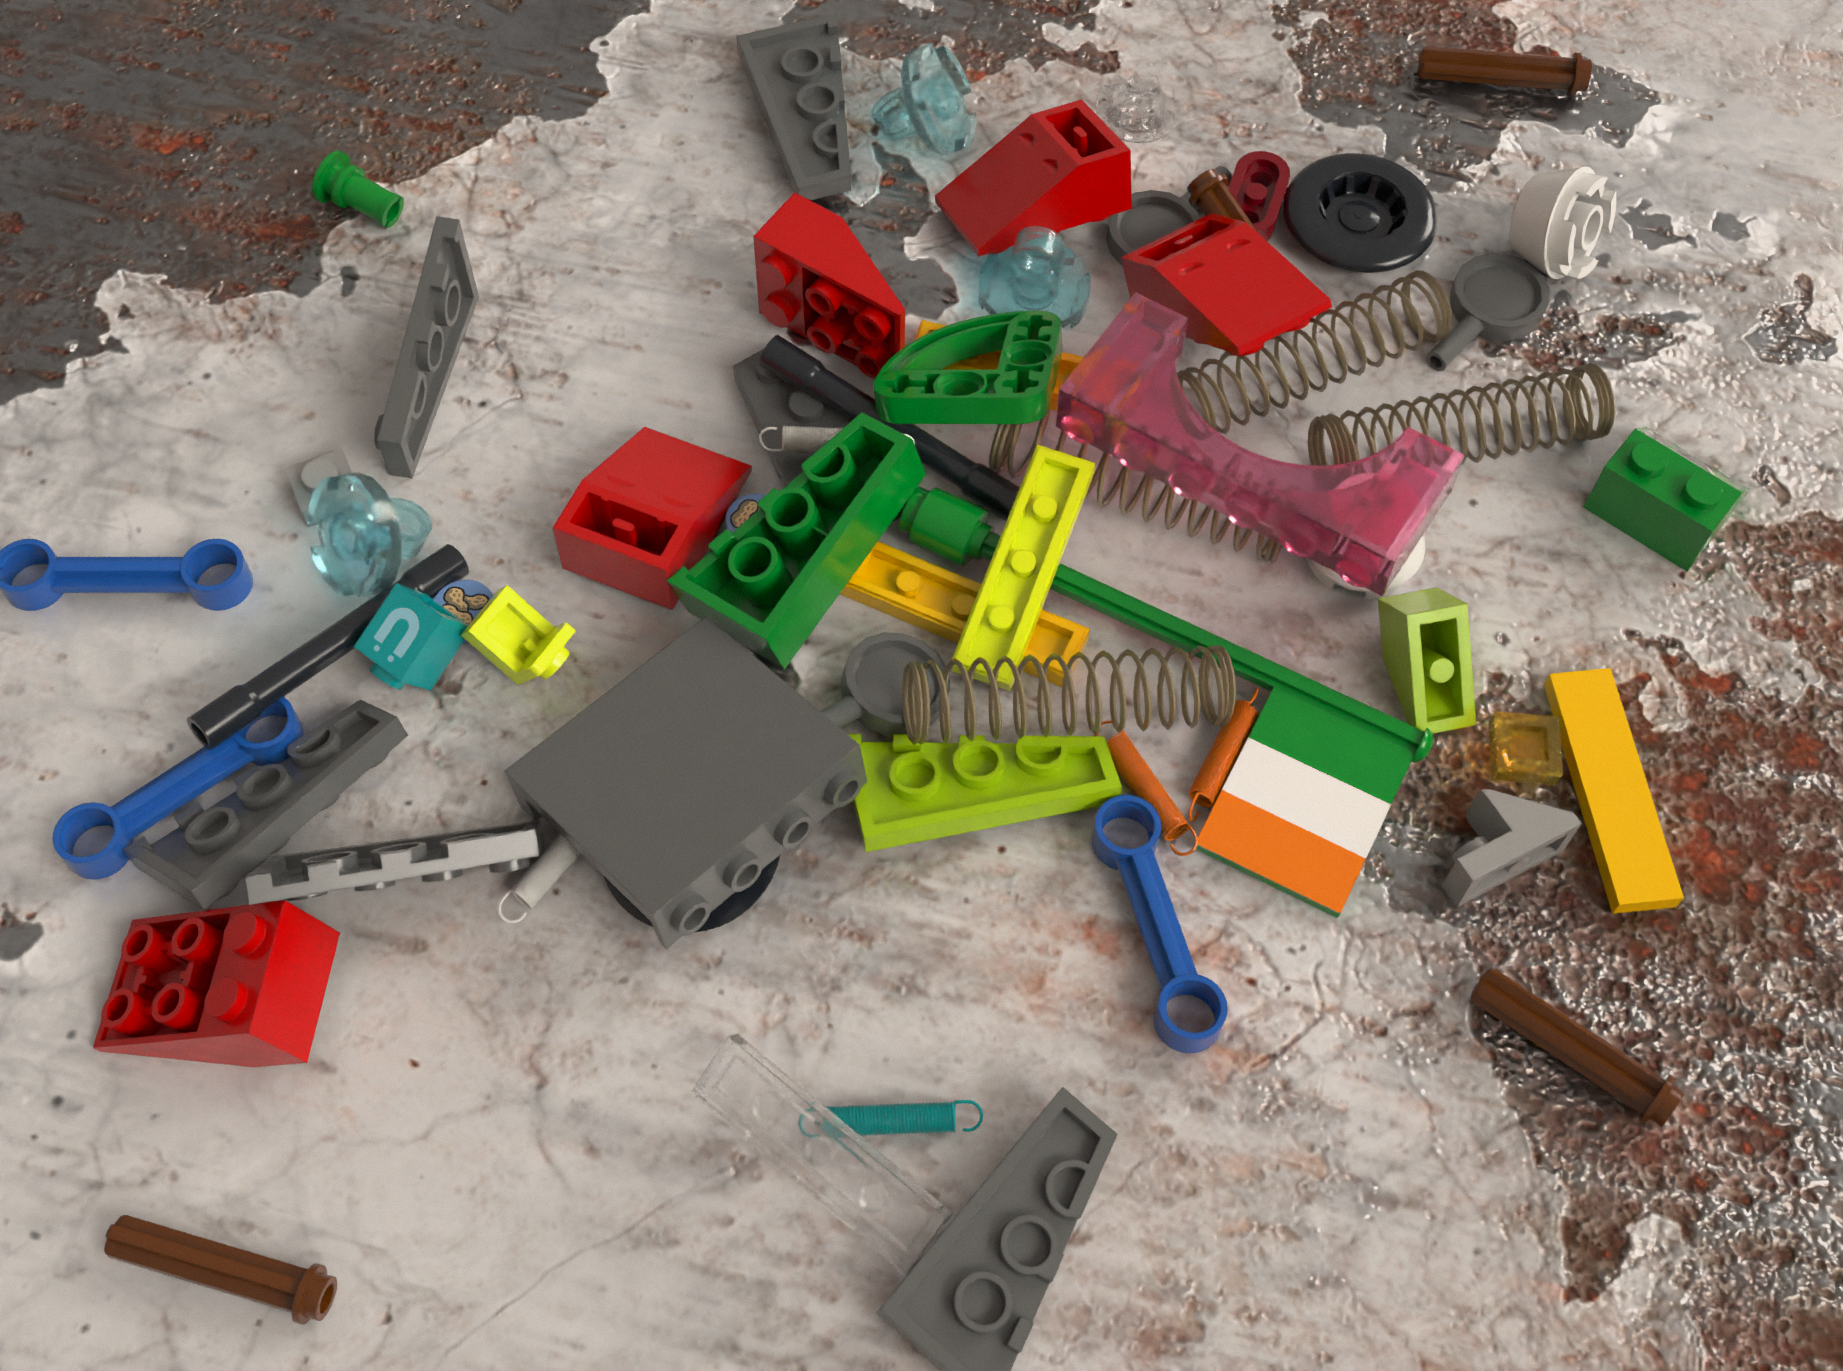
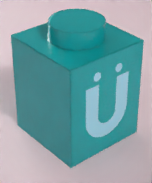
[354,583,468,691]

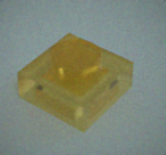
[1488,711,1563,785]

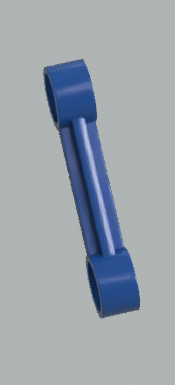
[0,539,253,611]
[52,697,304,880]
[1092,795,1228,1053]

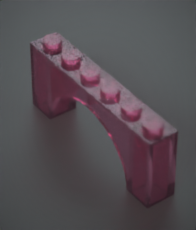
[1056,292,1465,597]

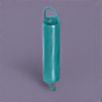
[800,1100,983,1138]

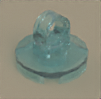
[871,43,977,156]
[978,226,1091,329]
[307,472,432,598]

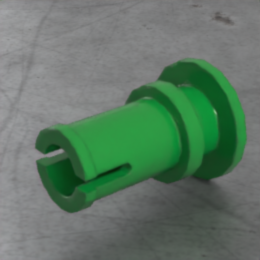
[311,150,404,228]

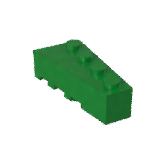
[667,412,926,670]

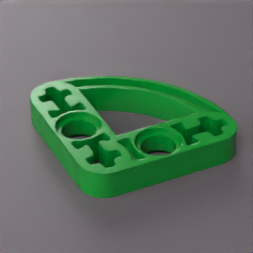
[874,311,1063,424]

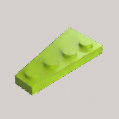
[848,734,1122,852]

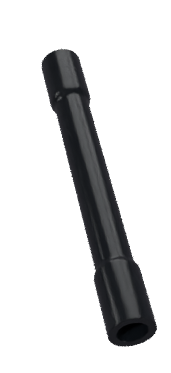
[759,335,1020,521]
[187,544,469,750]

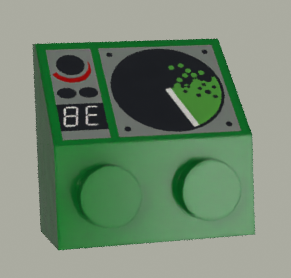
[1583,427,1750,572]

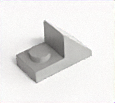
[1442,789,1582,907]

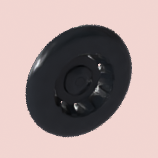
[1283,153,1438,273]

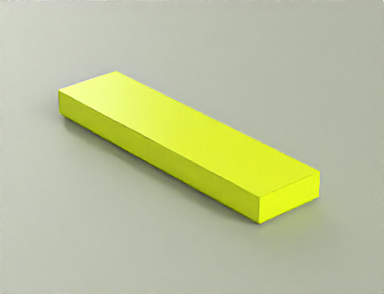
[951,445,1095,691]

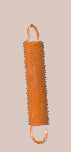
[1188,688,1259,822]
[1095,720,1198,856]

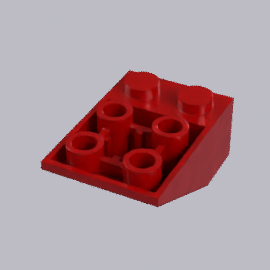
[935,99,1132,257]
[753,192,905,379]
[1121,213,1332,356]
[553,426,752,610]
[93,900,340,1067]

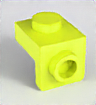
[461,585,576,685]

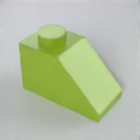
[1378,587,1476,734]

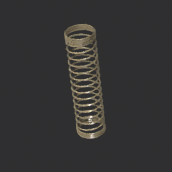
[1307,363,1616,493]

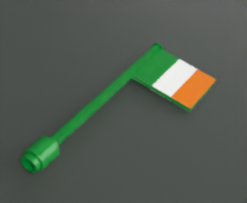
[899,487,1433,919]

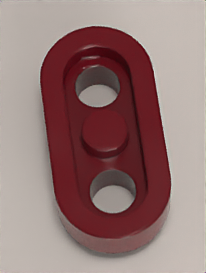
[1228,151,1290,241]

